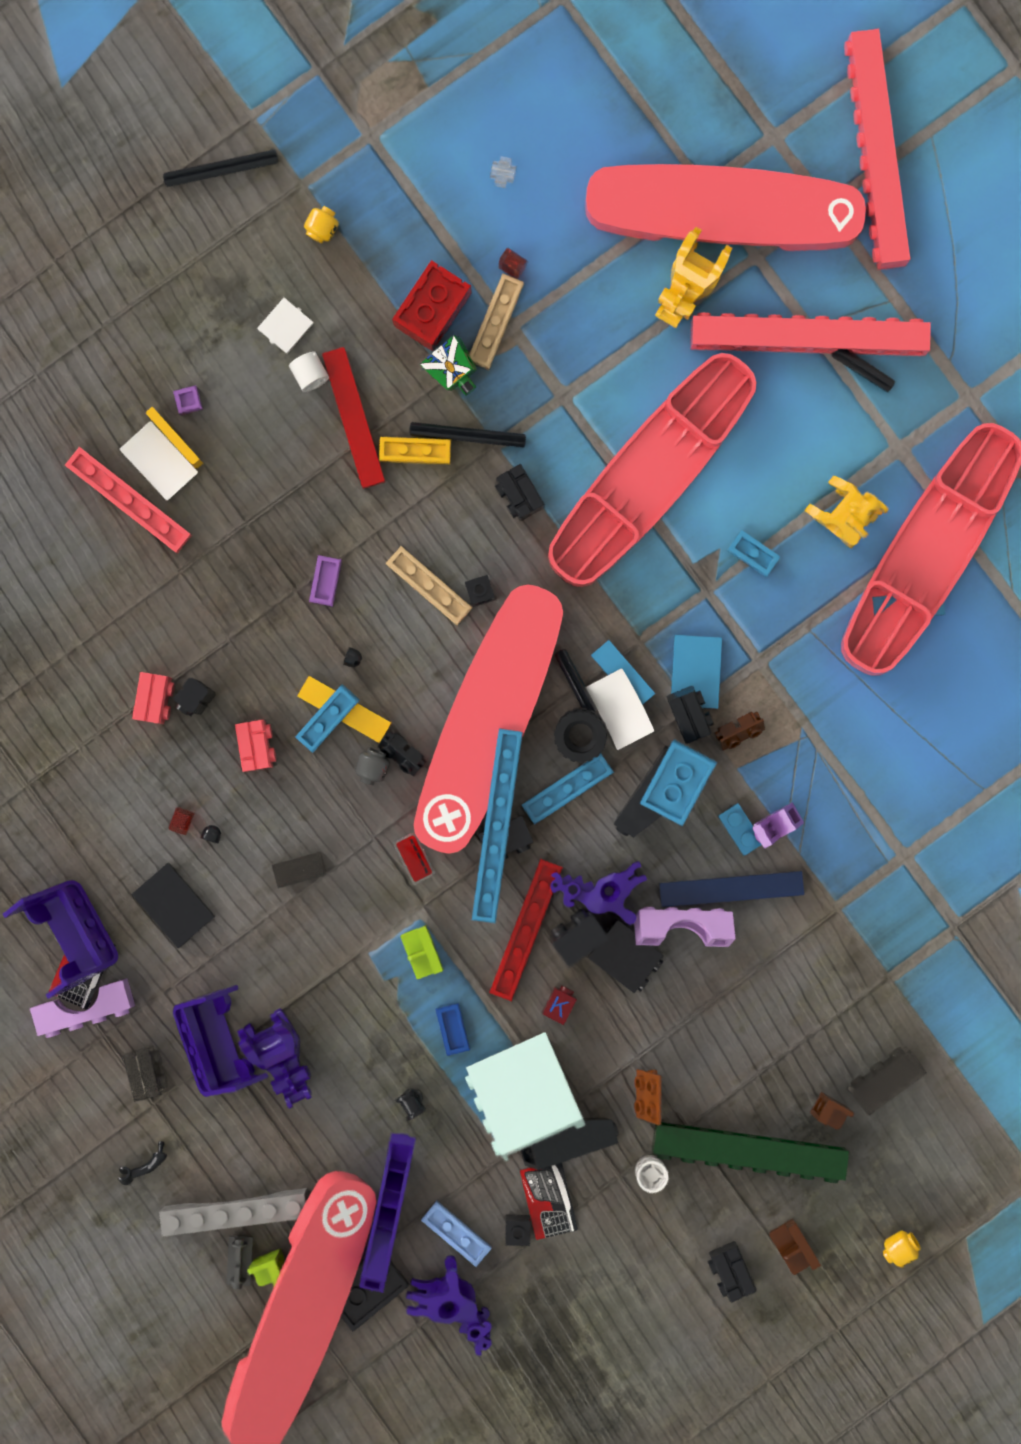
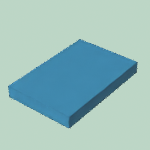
[671,635,722,709]
[640,740,717,826]

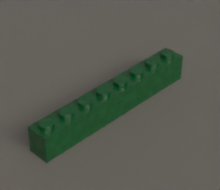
[652,1122,849,1183]

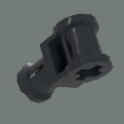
[395,1088,426,1121]

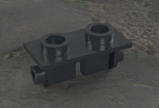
[378,731,427,777]

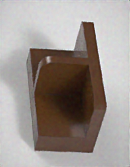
[810,1092,855,1130]
[769,1218,821,1275]

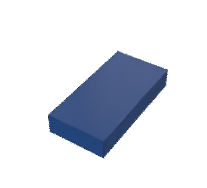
[435,1003,470,1056]

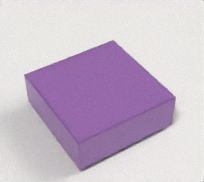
[173,385,203,415]

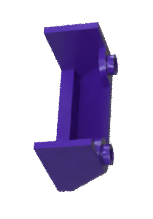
[3,880,118,999]
[173,985,268,1097]

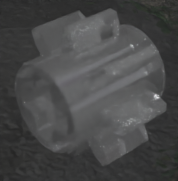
[490,156,517,188]

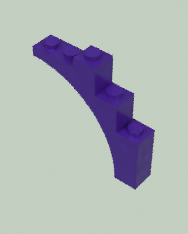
[360,1133,416,1292]

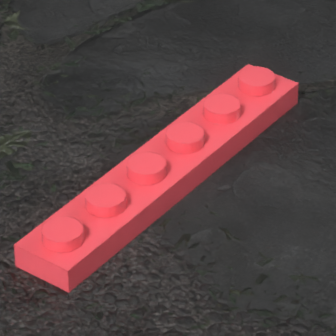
[65,447,192,554]

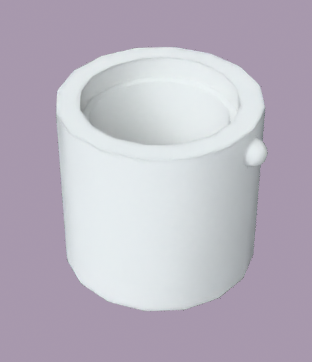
[289,351,329,392]

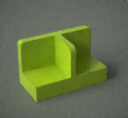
[400,925,444,979]
[247,1248,286,1286]

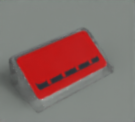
[393,832,436,885]

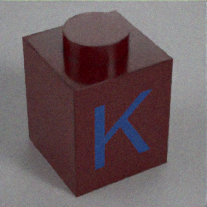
[542,985,577,1025]

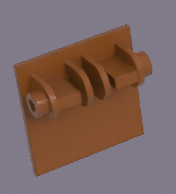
[634,1069,661,1125]

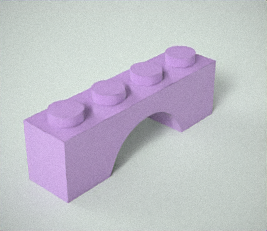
[634,907,735,947]
[30,978,135,1038]

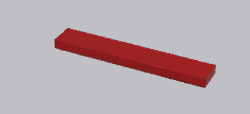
[322,347,385,489]
[489,859,563,1002]

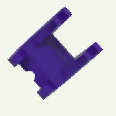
[550,861,647,924]
[238,1008,312,1109]
[406,1255,491,1356]

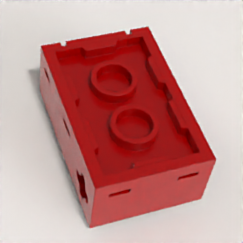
[392,260,472,351]

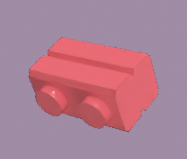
[132,672,175,725]
[235,720,276,772]

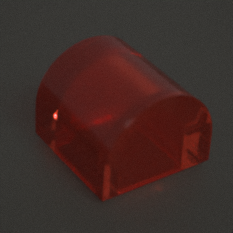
[498,248,528,279]
[168,806,195,835]

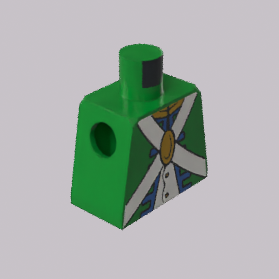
[420,335,477,396]

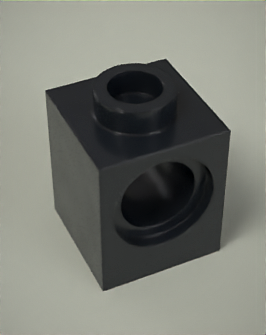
[465,575,495,607]
[506,1215,530,1246]

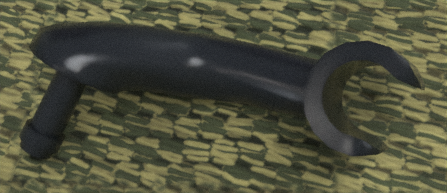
[118,1141,167,1185]

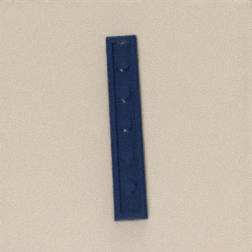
[659,871,804,907]

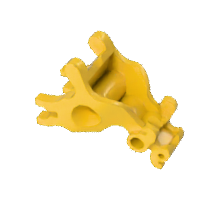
[655,227,732,328]
[804,476,889,549]

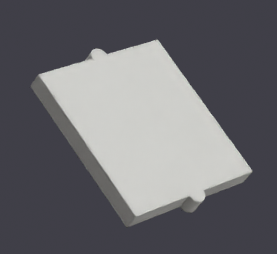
[257,298,314,354]

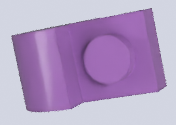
[752,803,804,849]

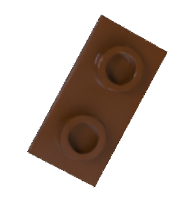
[714,711,765,751]

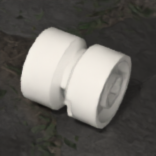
[635,1155,668,1193]

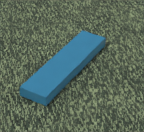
[522,753,614,825]

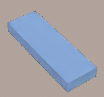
[421,1200,492,1267]

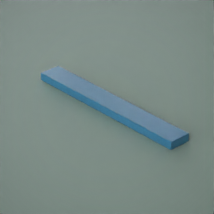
[472,729,523,923]

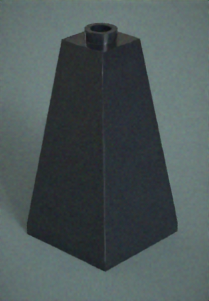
[614,746,669,838]
[521,1118,619,1171]

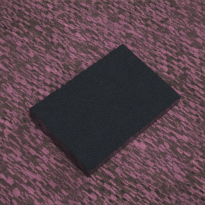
[131,863,216,948]
[341,1259,410,1332]

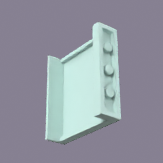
[465,1032,586,1161]

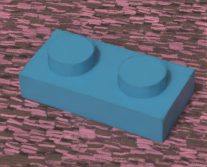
[727,530,780,577]
[718,803,762,856]

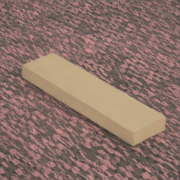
[469,274,524,370]
[385,546,473,626]

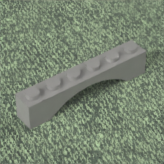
[159,1188,308,1236]

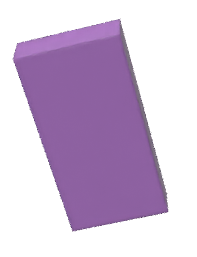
[309,555,342,607]

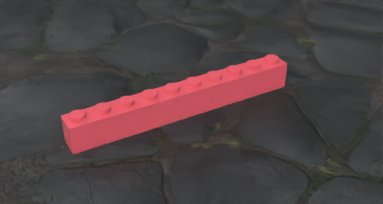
[844,29,910,270]
[690,312,931,356]

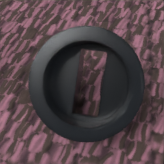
[343,647,362,667]
[200,825,221,844]

